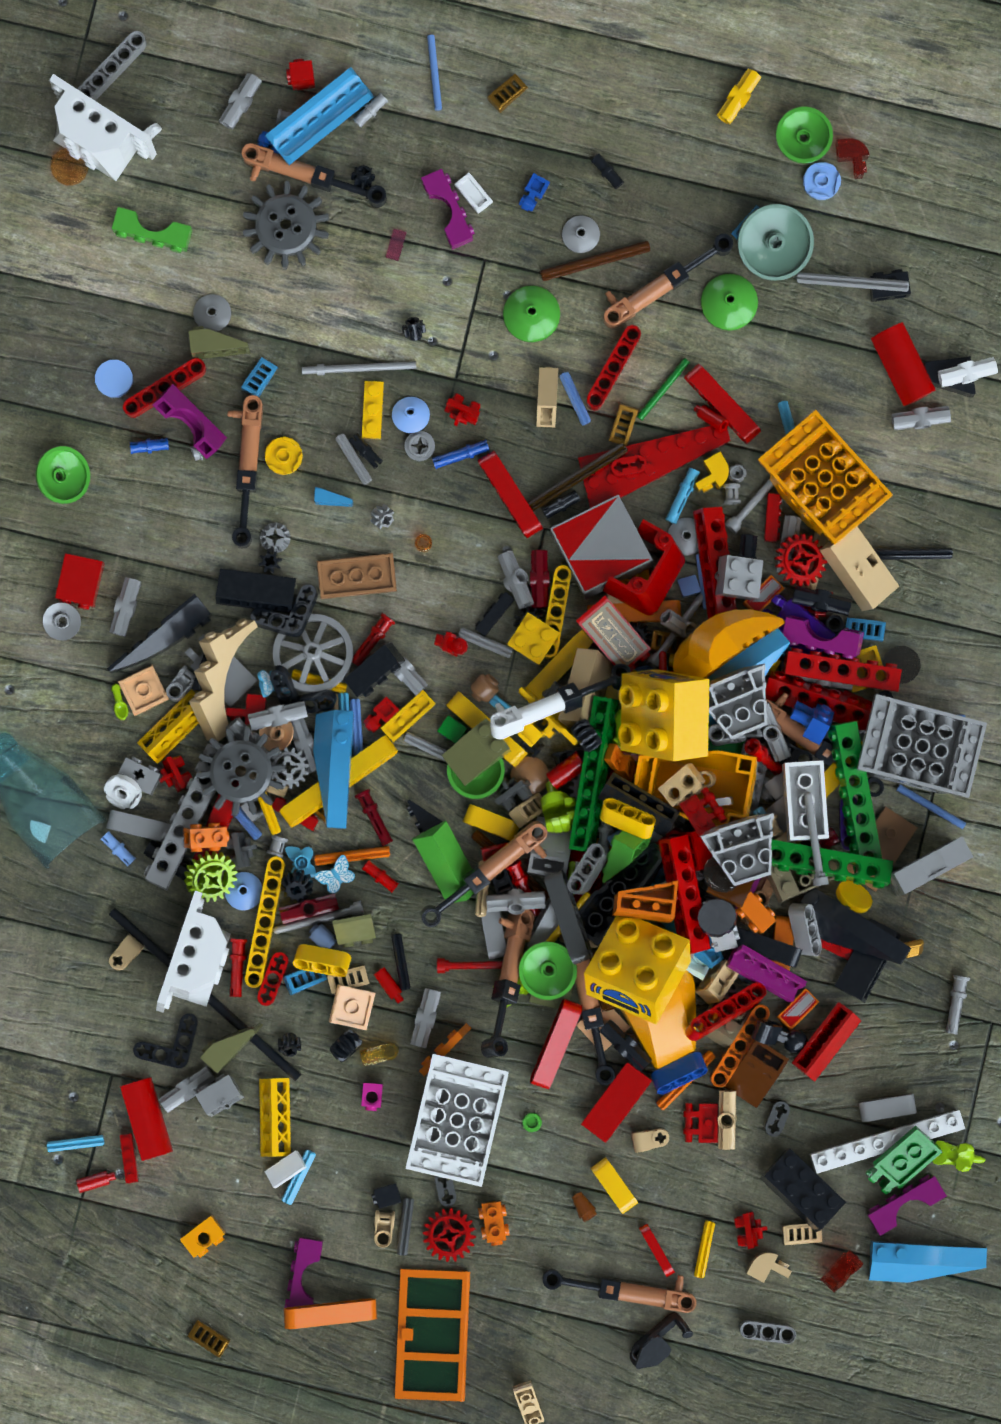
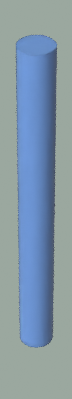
[427,35,442,111]
[896,784,966,829]

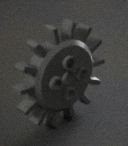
[243,181,329,270]
[196,727,286,816]

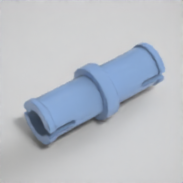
[100,831,136,867]

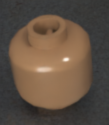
[471,674,499,702]

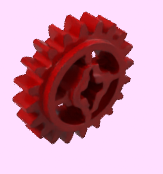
[774,533,828,587]
[423,1208,476,1262]

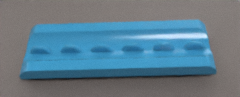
[265,67,375,165]

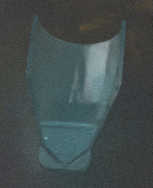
[0,733,106,869]

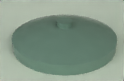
[737,204,814,281]

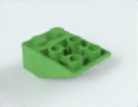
[602,830,652,883]

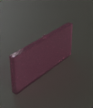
[386,229,407,261]

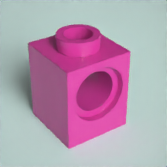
[361,1083,383,1111]

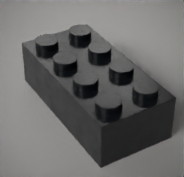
[760,1148,846,1232]

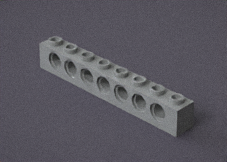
[144,743,229,891]

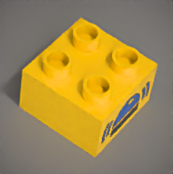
[618,669,709,761]
[584,916,691,1025]

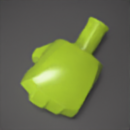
[540,781,576,833]

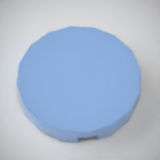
[803,162,841,200]
[95,360,133,398]

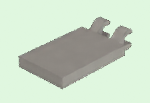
[185,634,258,707]

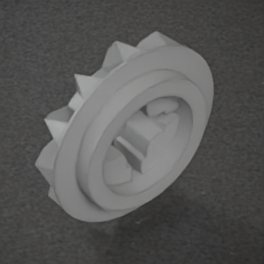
[405,431,435,462]
[260,522,291,553]

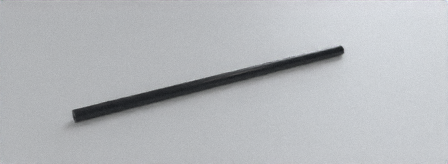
[109,908,302,1081]

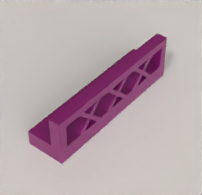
[726,944,807,1003]

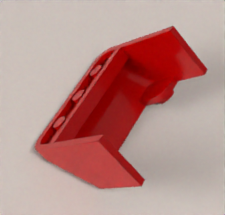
[603,519,685,616]

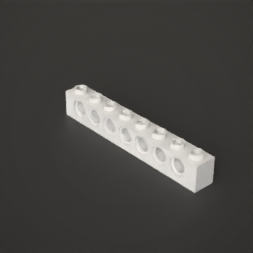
[809,1110,965,1174]

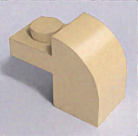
[745,1252,792,1283]

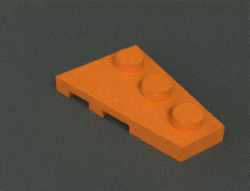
[419,1023,472,1076]

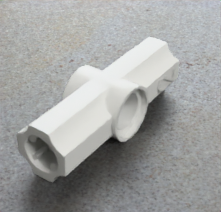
[938,357,998,387]

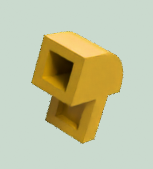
[694,451,729,493]

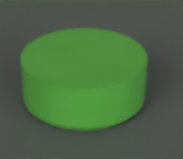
[522,1113,542,1132]

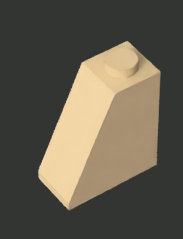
[536,367,558,428]

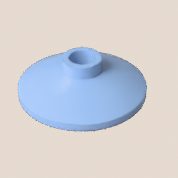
[392,397,430,433]
[225,872,263,910]

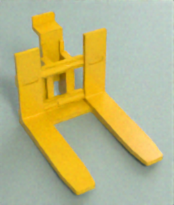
[517,630,637,747]

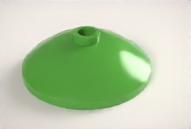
[776,107,833,163]
[701,274,758,331]
[503,286,560,343]
[36,446,90,504]
[447,758,505,799]
[519,941,577,1000]

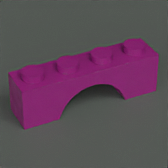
[421,169,475,250]
[152,384,227,459]
[783,615,864,659]
[866,1174,947,1236]
[284,1237,323,1308]

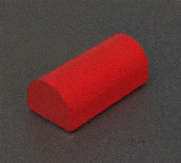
[546,751,583,790]

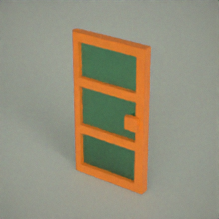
[395,1269,470,1402]

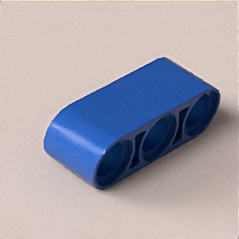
[651,1052,708,1094]

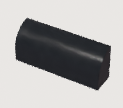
[216,568,296,613]
[835,919,901,1003]

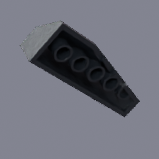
[107,594,212,673]
[579,842,663,947]
[800,888,911,965]

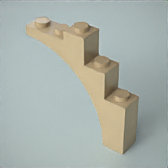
[189,618,258,742]

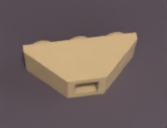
[512,1380,545,1424]

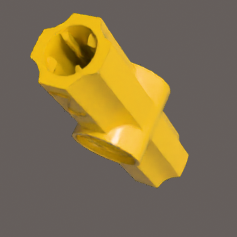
[717,68,761,125]

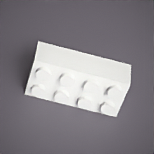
[782,761,829,842]

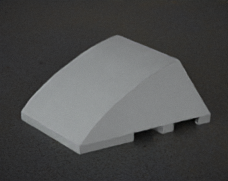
[709,663,767,740]
[700,813,774,886]

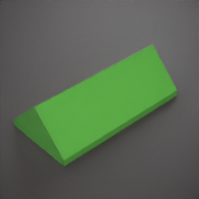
[412,820,474,903]

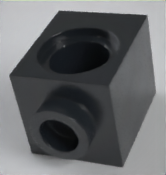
[371,1183,402,1209]

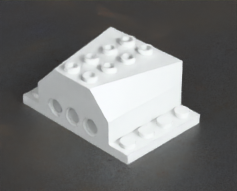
[49,74,157,181]
[156,891,231,1013]
[405,1054,509,1187]

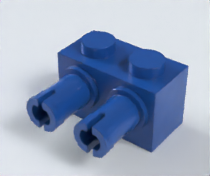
[790,700,835,745]

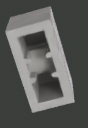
[118,756,162,796]

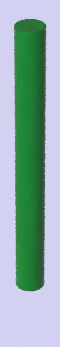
[636,358,690,421]

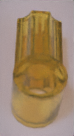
[360,1042,399,1067]

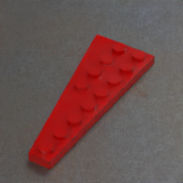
[578,426,730,508]

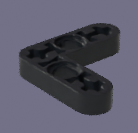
[250,584,318,637]
[270,665,337,714]
[133,1014,198,1068]

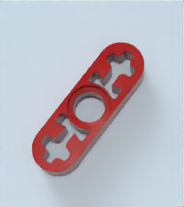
[257,952,289,1006]
[639,1224,675,1277]

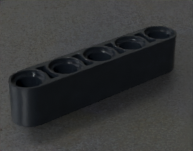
[736,927,802,968]

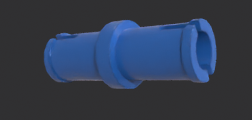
[130,438,169,454]

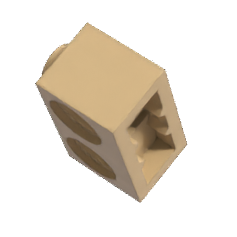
[658,763,706,807]
[695,960,739,1004]

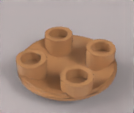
[511,756,549,795]

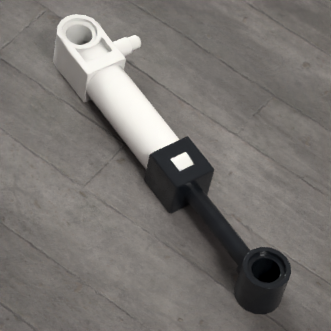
[490,664,631,739]

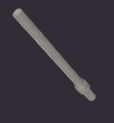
[302,361,416,376]

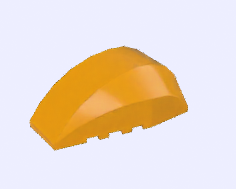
[673,609,785,678]
[634,750,757,826]
[620,970,696,1071]

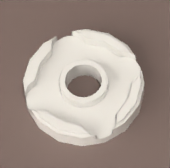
[104,774,142,809]

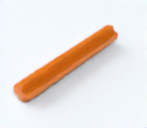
[314,846,390,866]
[656,1050,716,1110]

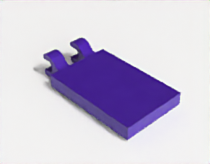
[763,594,836,663]

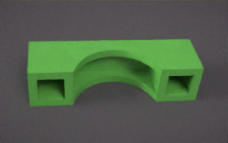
[112,207,193,253]

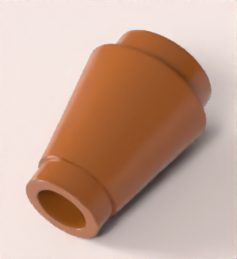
[572,1192,597,1222]

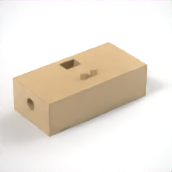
[819,526,899,611]
[558,648,613,731]

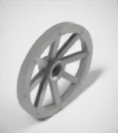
[273,614,353,693]

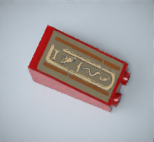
[576,596,651,672]

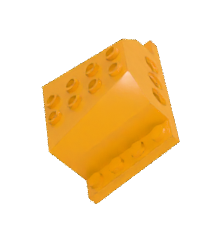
[758,410,893,545]

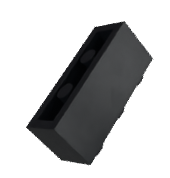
[344,643,405,697]

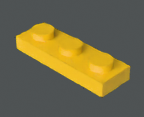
[362,381,384,439]
[381,690,436,743]

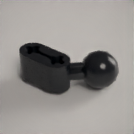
[751,1019,808,1054]

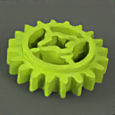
[184,851,238,903]

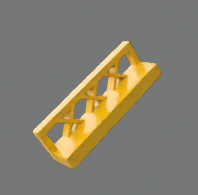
[137,689,199,764]
[259,1078,291,1157]

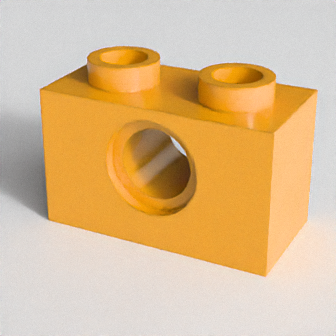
[180,1215,226,1258]

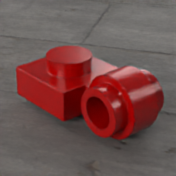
[363,696,400,733]

